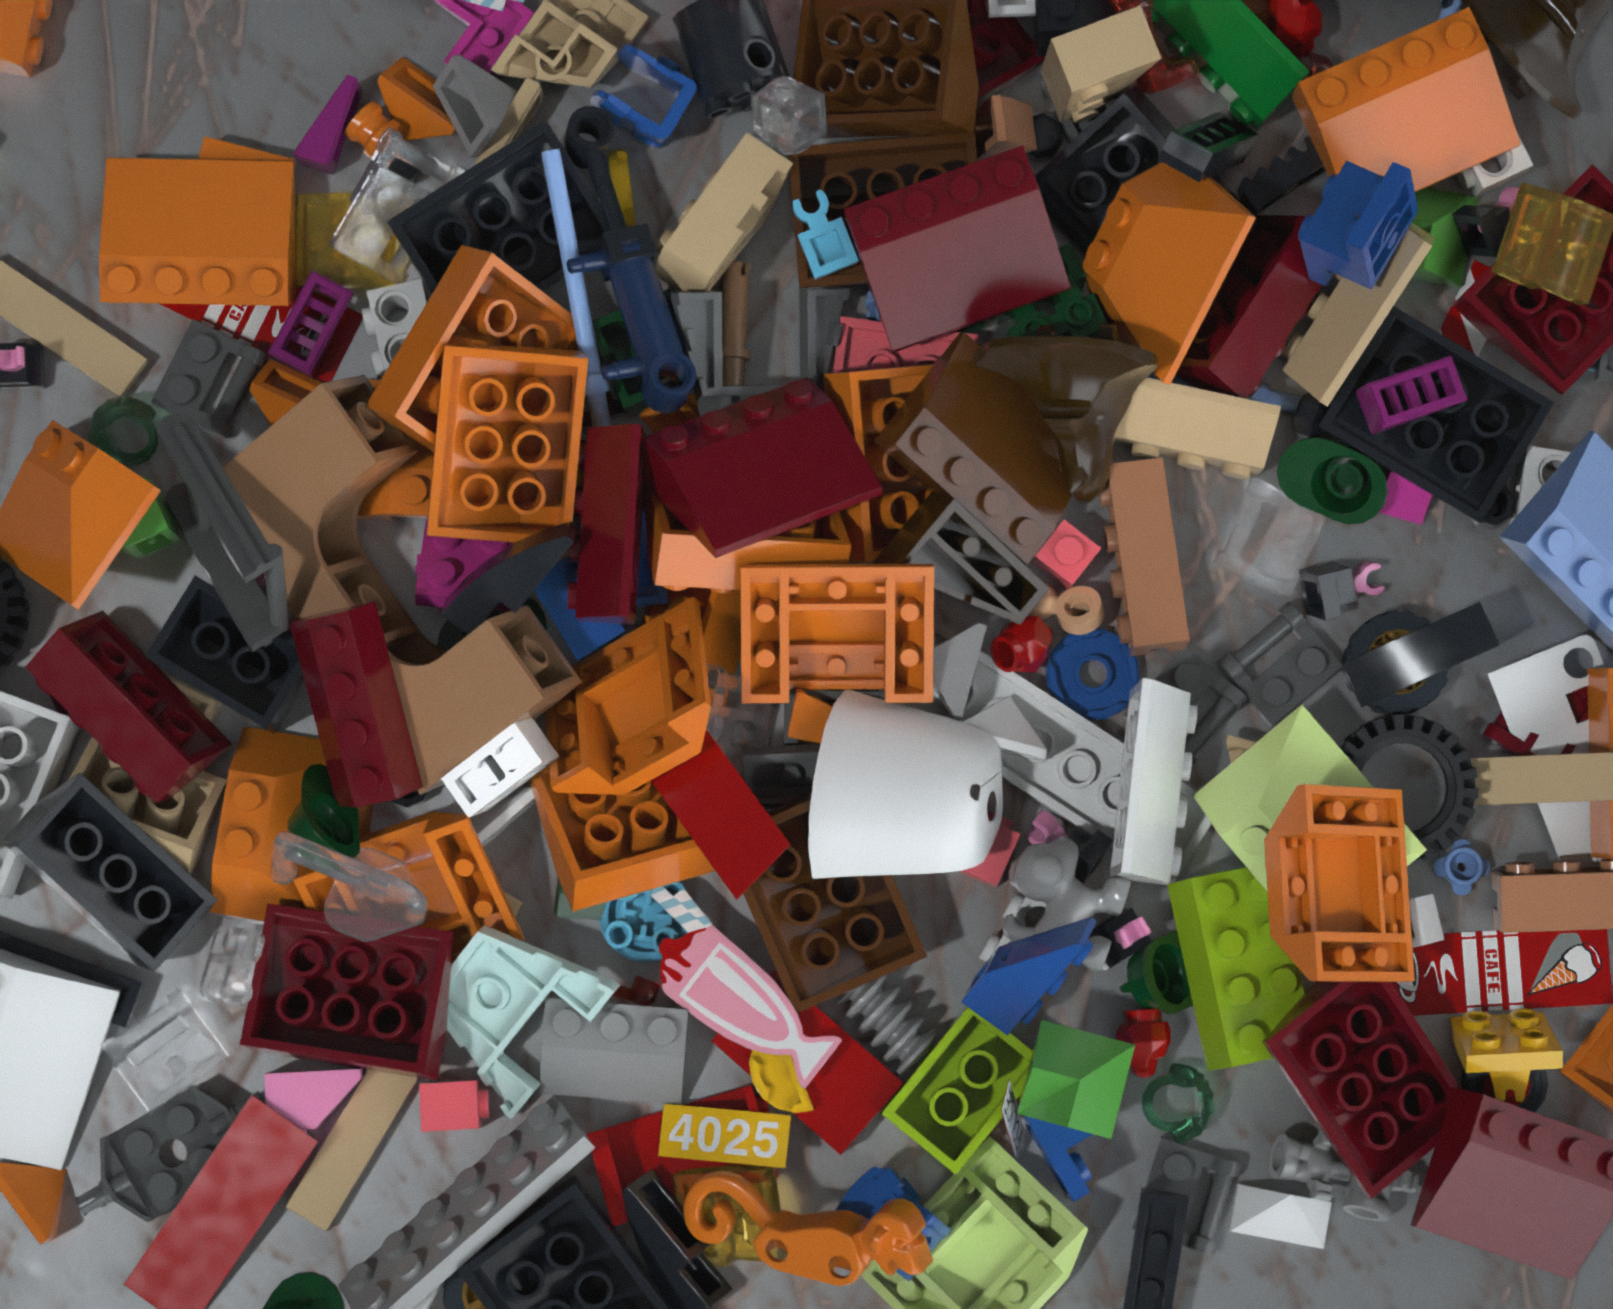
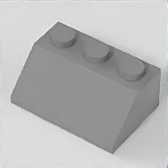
[540,998,689,1105]

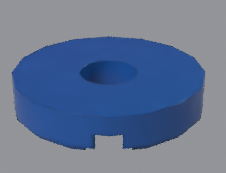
[1045,628,1140,721]

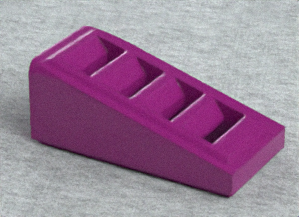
[293,75,363,175]
[268,270,354,378]
[1356,356,1468,434]

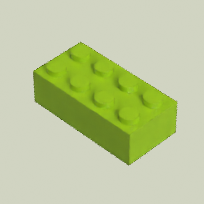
[1167,867,1304,1071]

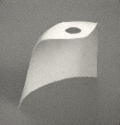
[808,689,1003,879]

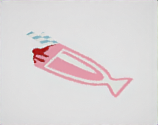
[649,886,842,1088]

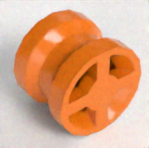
[344,101,403,161]

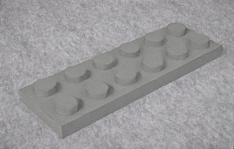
[338,1095,595,1309]

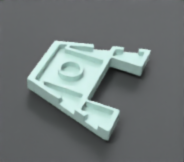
[447,925,620,1120]

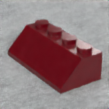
[1175,215,1322,399]
[567,424,646,625]
[289,601,423,808]
[25,611,233,803]

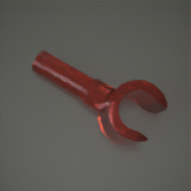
[612,975,660,1006]

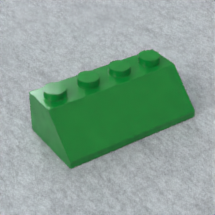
[1132,0,1310,131]

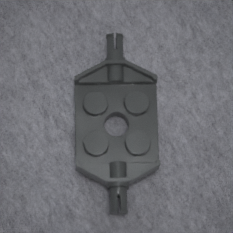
[74,1085,265,1222]

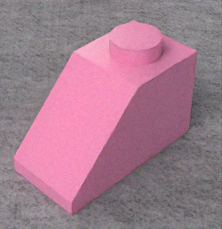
[264,1068,364,1133]

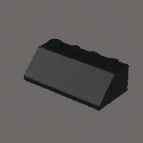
[1,773,217,972]

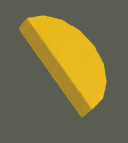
[608,149,636,227]
[749,1050,814,1113]

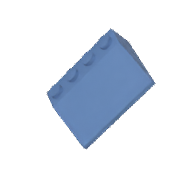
[1500,430,1613,651]

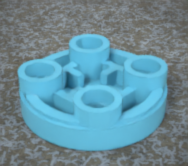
[599,881,688,962]

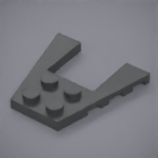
[671,288,850,416]

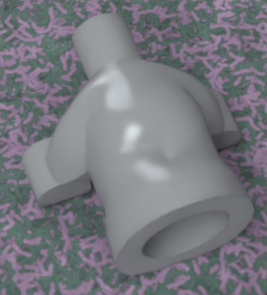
[1269,1129,1351,1202]
[1342,1170,1420,1222]

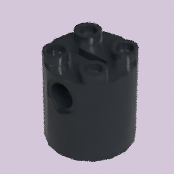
[673,0,793,119]

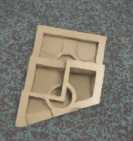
[491,0,651,88]

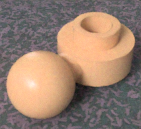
[1028,584,1105,635]

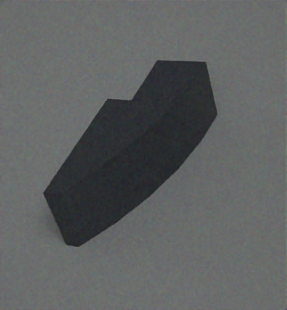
[441,522,578,634]
[1342,602,1500,708]
[622,1169,733,1309]

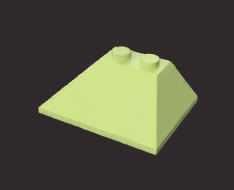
[1193,704,1427,892]
[861,1136,1088,1309]

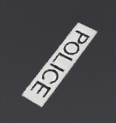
[1001,1079,1024,1161]

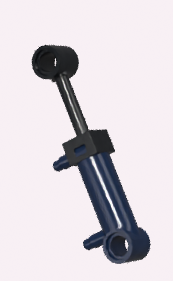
[561,106,697,413]

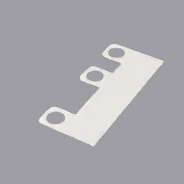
[1488,635,1605,867]

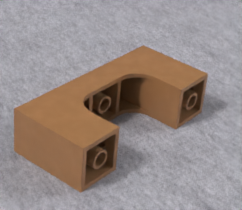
[222,375,582,795]

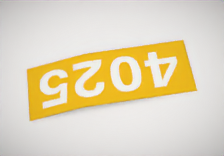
[658,1104,791,1168]

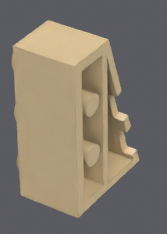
[1040,5,1161,124]
[655,132,793,292]

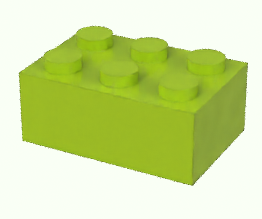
[880,1006,1033,1175]

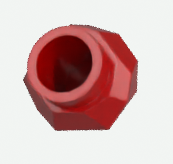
[1267,0,1322,57]
[990,616,1053,672]
[1115,1009,1171,1078]

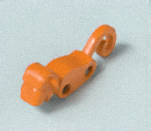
[683,1171,933,1286]

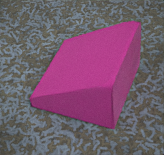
[1379,469,1432,525]

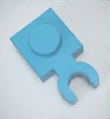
[793,189,859,280]

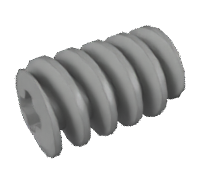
[836,974,938,1077]

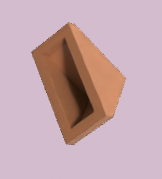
[974,95,1037,161]

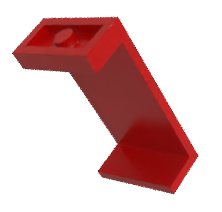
[711,969,903,1155]
[586,1085,779,1227]

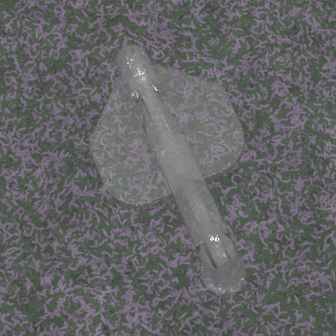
[270,832,428,942]

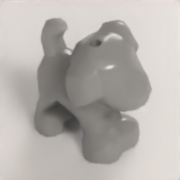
[1002,836,1131,972]

